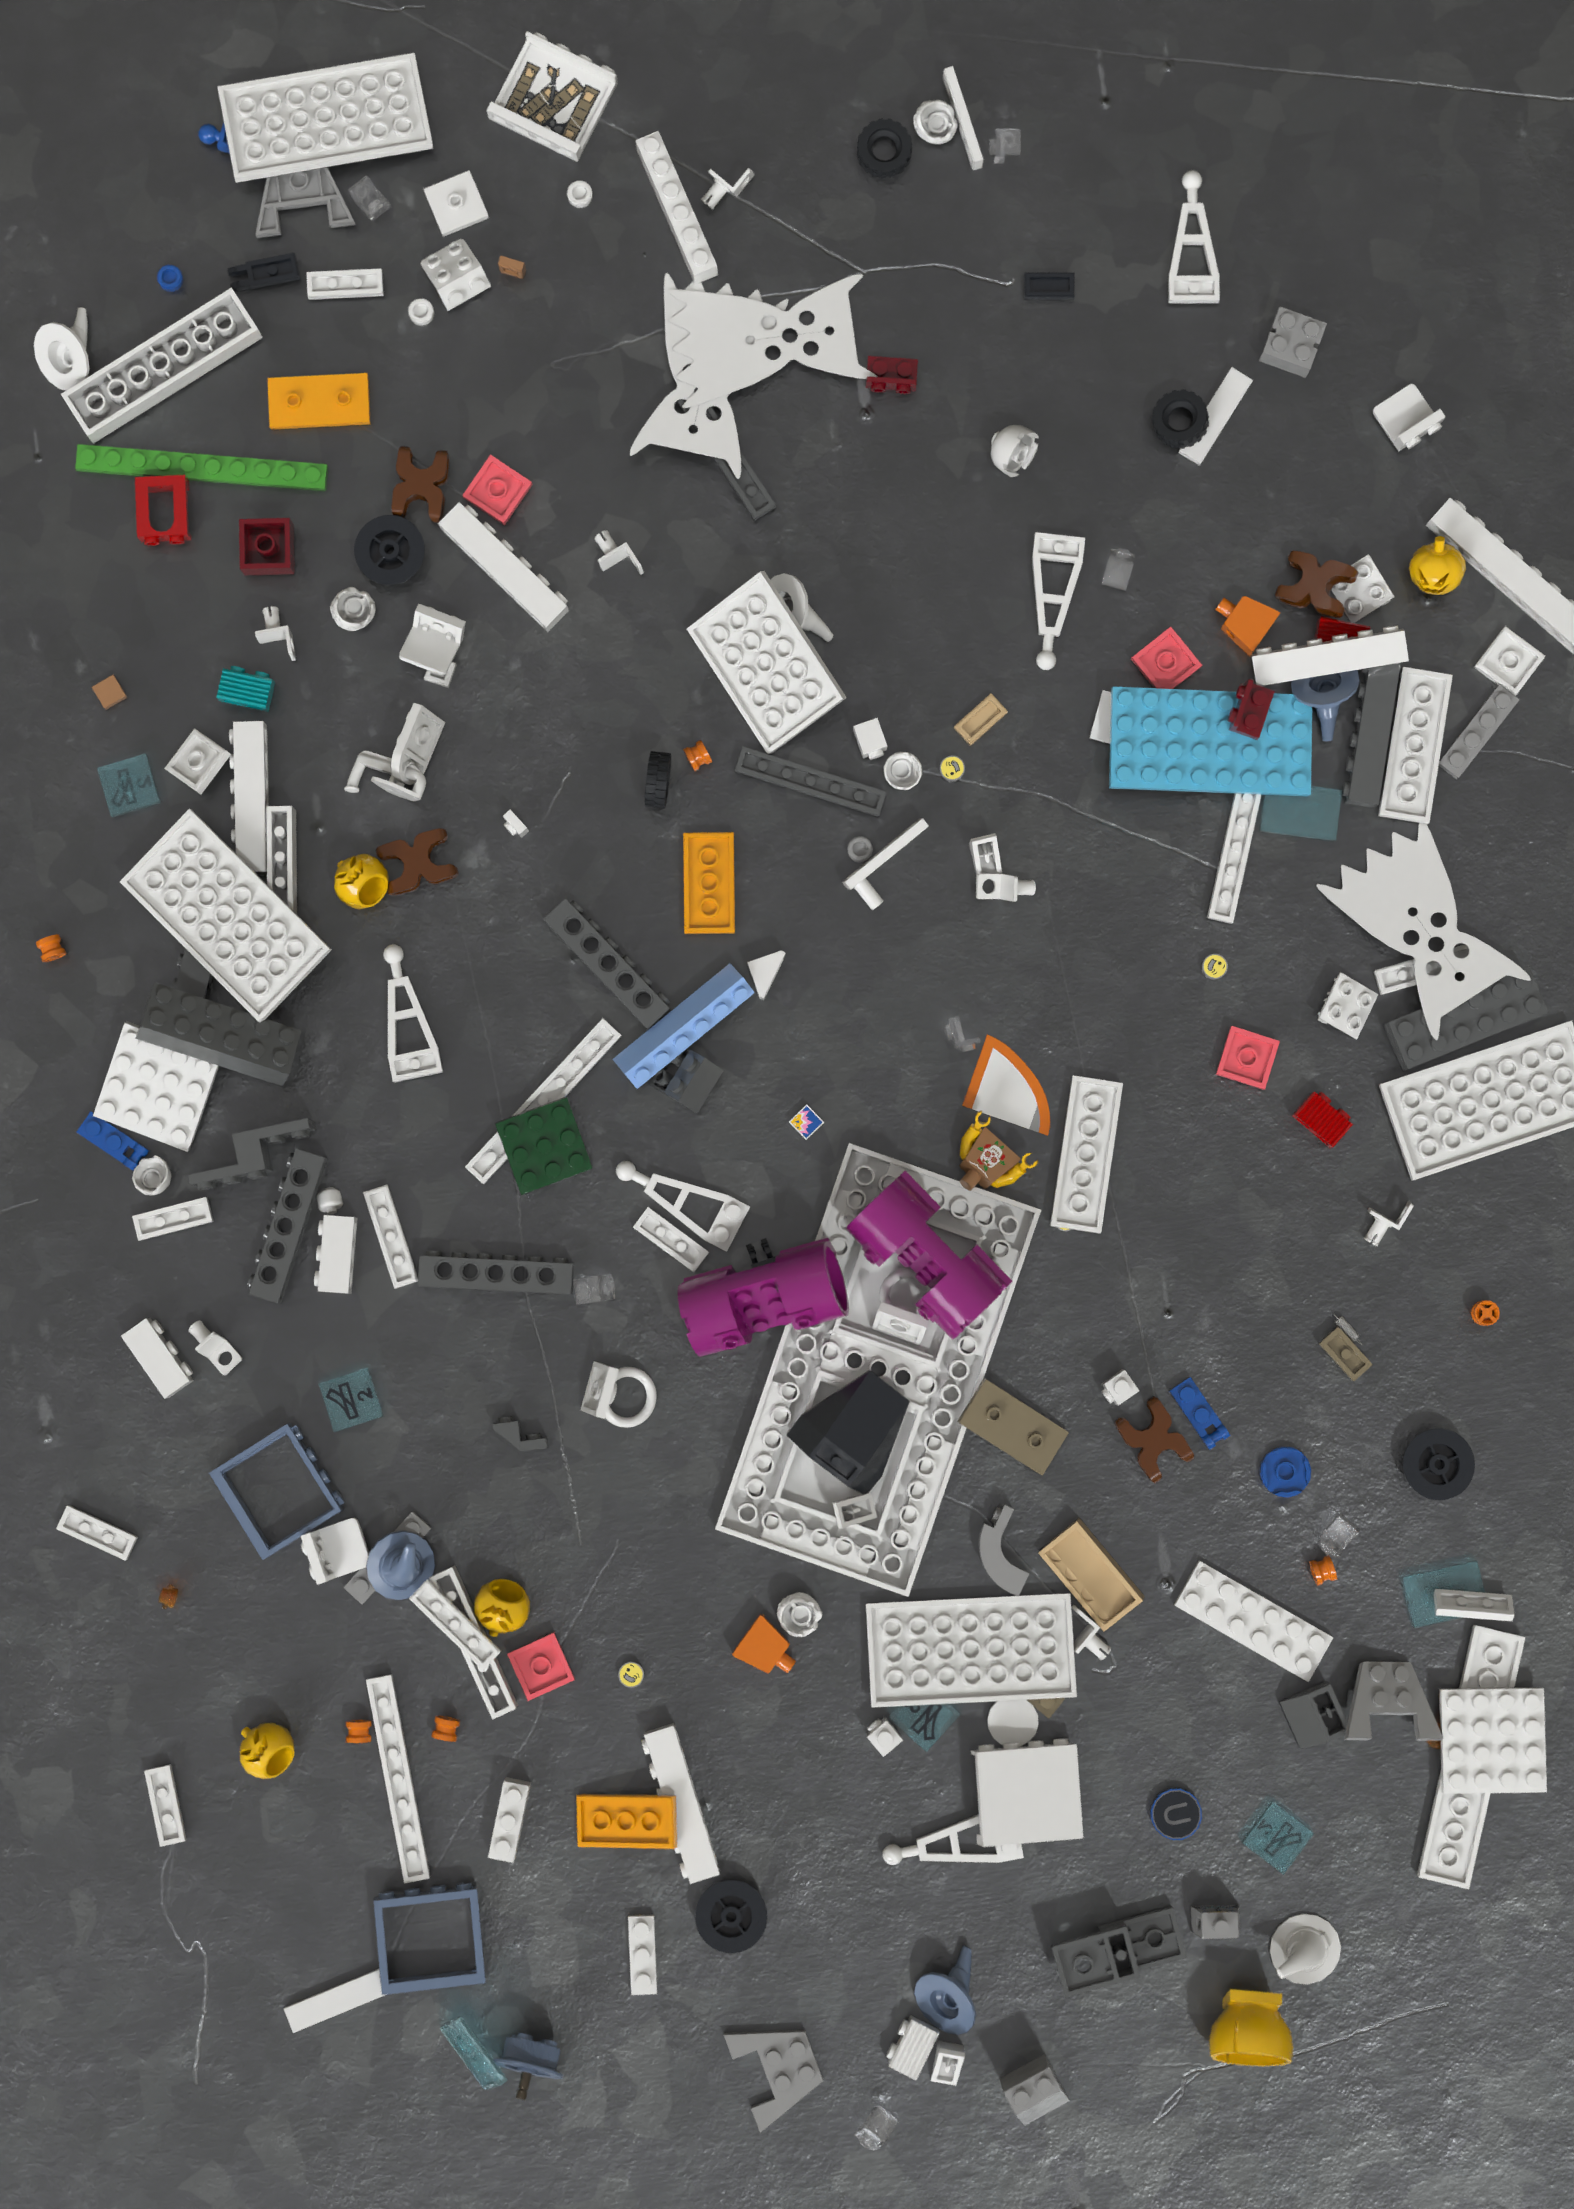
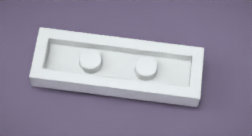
[307,269,384,300]
[132,1197,214,1241]
[633,1207,709,1272]
[56,1505,138,1561]
[1434,1589,1514,1621]
[144,1764,187,1847]
[628,1914,657,1995]

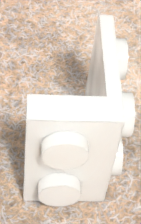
[421,239,491,311]
[1373,384,1446,452]
[399,604,466,675]
[301,1518,369,1585]

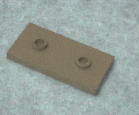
[957,1379,1069,1476]

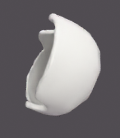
[884,752,922,790]
[132,1155,171,1195]

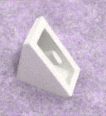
[969,833,1002,875]
[747,951,786,1000]
[833,1493,877,1529]
[931,2040,965,2086]

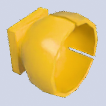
[1209,1989,1294,2066]

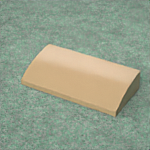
[1038,1518,1145,1632]

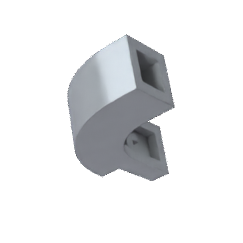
[978,1504,1029,1597]

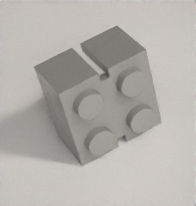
[1259,307,1327,378]

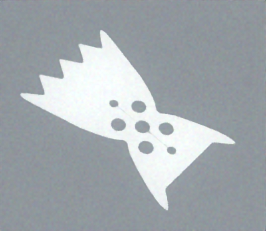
[630,273,788,479]
[667,274,877,408]
[1317,823,1531,1040]

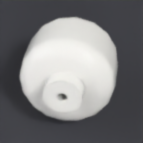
[316,1187,343,1215]

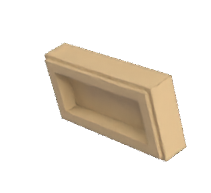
[954,693,1008,746]

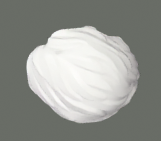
[913,100,958,144]
[330,587,376,631]
[777,1592,822,1637]

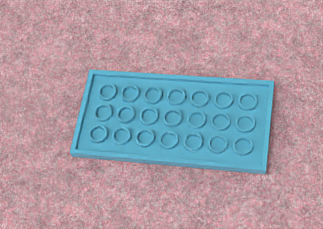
[1109,687,1312,796]

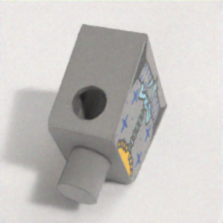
[1190,1905,1240,1939]

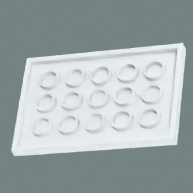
[687,571,847,754]

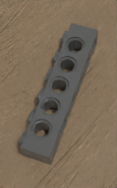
[544,898,671,1030]
[247,1149,328,1304]
[418,1251,574,1294]

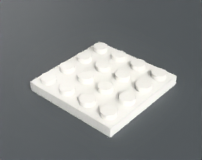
[93,1021,219,1152]
[1439,1687,1547,1794]

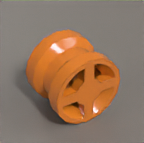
[683,740,712,772]
[36,934,67,962]
[1471,1300,1500,1326]
[1309,1555,1337,1586]
[431,1716,460,1742]
[346,1719,372,1743]

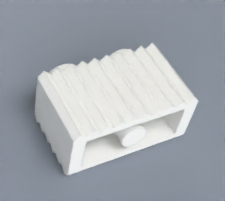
[886,2016,939,2080]

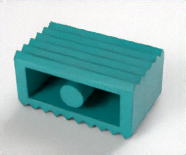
[217,666,275,712]

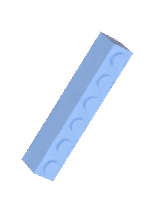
[613,963,755,1089]

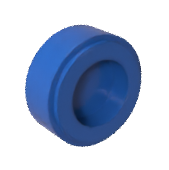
[157,265,183,292]

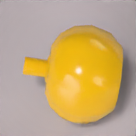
[1409,536,1466,595]
[334,854,389,909]
[474,1579,530,1637]
[239,1723,294,1779]

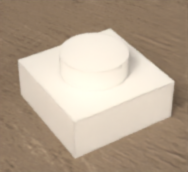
[503,810,529,838]

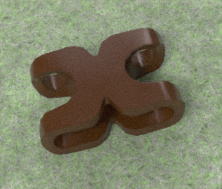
[392,446,449,523]
[1274,551,1359,618]
[375,828,459,896]
[1115,1396,1194,1484]

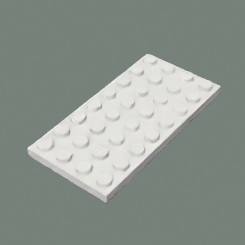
[218,53,433,183]
[120,809,332,1022]
[1379,1021,1574,1181]
[866,1593,1077,1708]

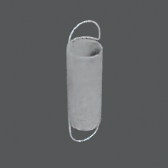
[1333,1313,1362,1345]

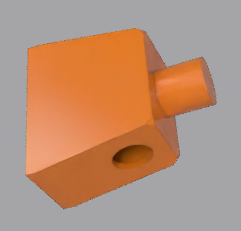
[1215,596,1280,656]
[732,1613,796,1674]

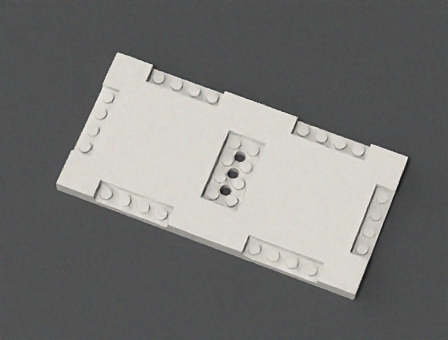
[715,1143,1041,1597]

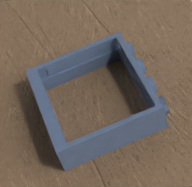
[209,1423,344,1560]
[374,1882,486,1995]

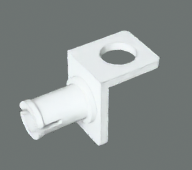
[701,168,754,210]
[594,530,644,575]
[255,606,296,661]
[976,874,1036,902]
[1364,1201,1414,1246]
[188,1320,242,1375]
[1071,1604,1111,1660]

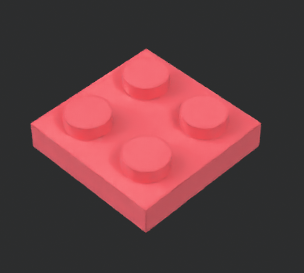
[462,454,533,525]
[1131,627,1202,689]
[1215,1026,1280,1090]
[507,1632,575,1701]

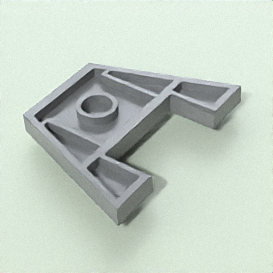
[255,167,355,238]
[1344,1662,1444,1741]
[724,2030,823,2133]

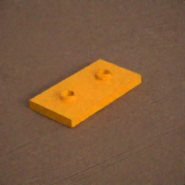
[267,373,370,429]
[683,832,735,934]
[576,1794,677,1849]

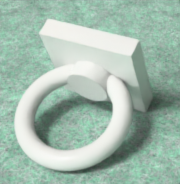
[872,1268,930,1345]
[580,1361,657,1428]

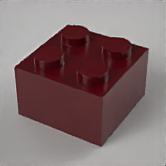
[239,518,295,575]

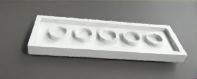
[1378,667,1453,824]
[1050,1075,1123,1234]
[1174,1560,1333,1682]

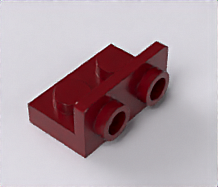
[866,356,918,394]
[1227,679,1275,740]

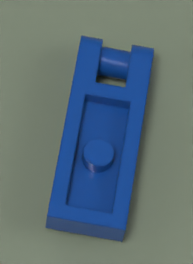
[77,1111,150,1171]
[1169,1377,1230,1450]

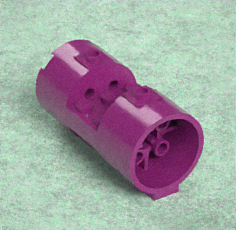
[845,1171,1013,1340]
[678,1237,849,1357]

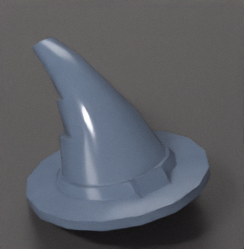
[1291,670,1360,741]
[366,1530,435,1600]
[914,1946,976,2035]

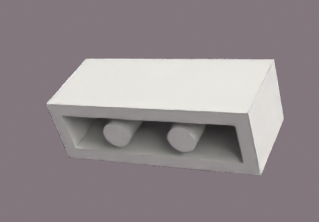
[314,1215,357,1294]
[121,1318,194,1399]
[488,1777,531,1863]

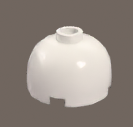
[991,425,1039,477]

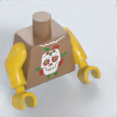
[959,1110,1038,1191]

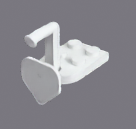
[344,703,445,801]

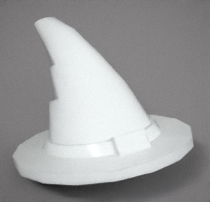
[34,307,90,391]
[771,573,833,642]
[1269,1913,1341,1985]

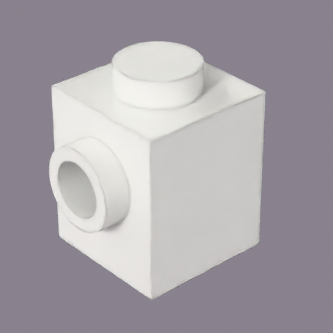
[853,718,887,760]
[1101,1369,1139,1405]
[866,1717,903,1757]

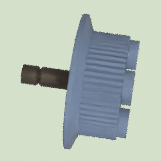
[492,2033,563,2100]

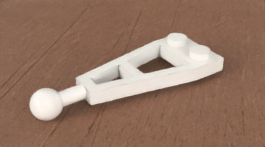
[1168,170,1220,303]
[1032,532,1085,670]
[383,944,443,1083]
[616,1161,750,1252]
[883,1814,1024,1865]

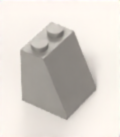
[1000,2054,1070,2125]

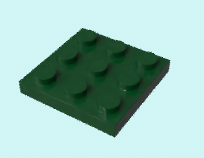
[495,1097,592,1195]

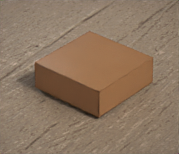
[498,255,526,279]
[92,675,127,710]

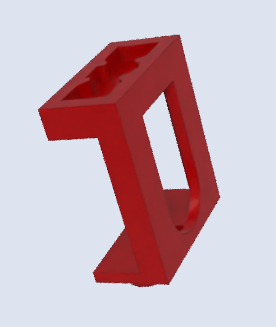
[135,475,192,546]

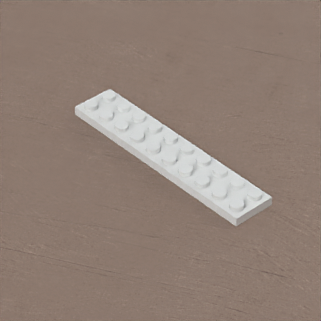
[1417,1625,1525,1889]

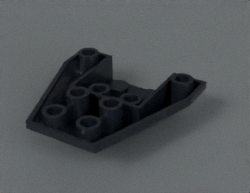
[786,1370,910,1494]

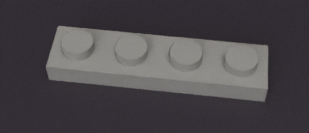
[1438,684,1520,779]
[344,1511,432,1605]

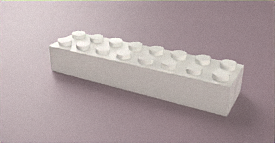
[61,287,263,444]

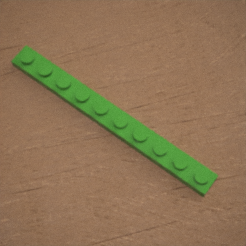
[75,444,328,491]

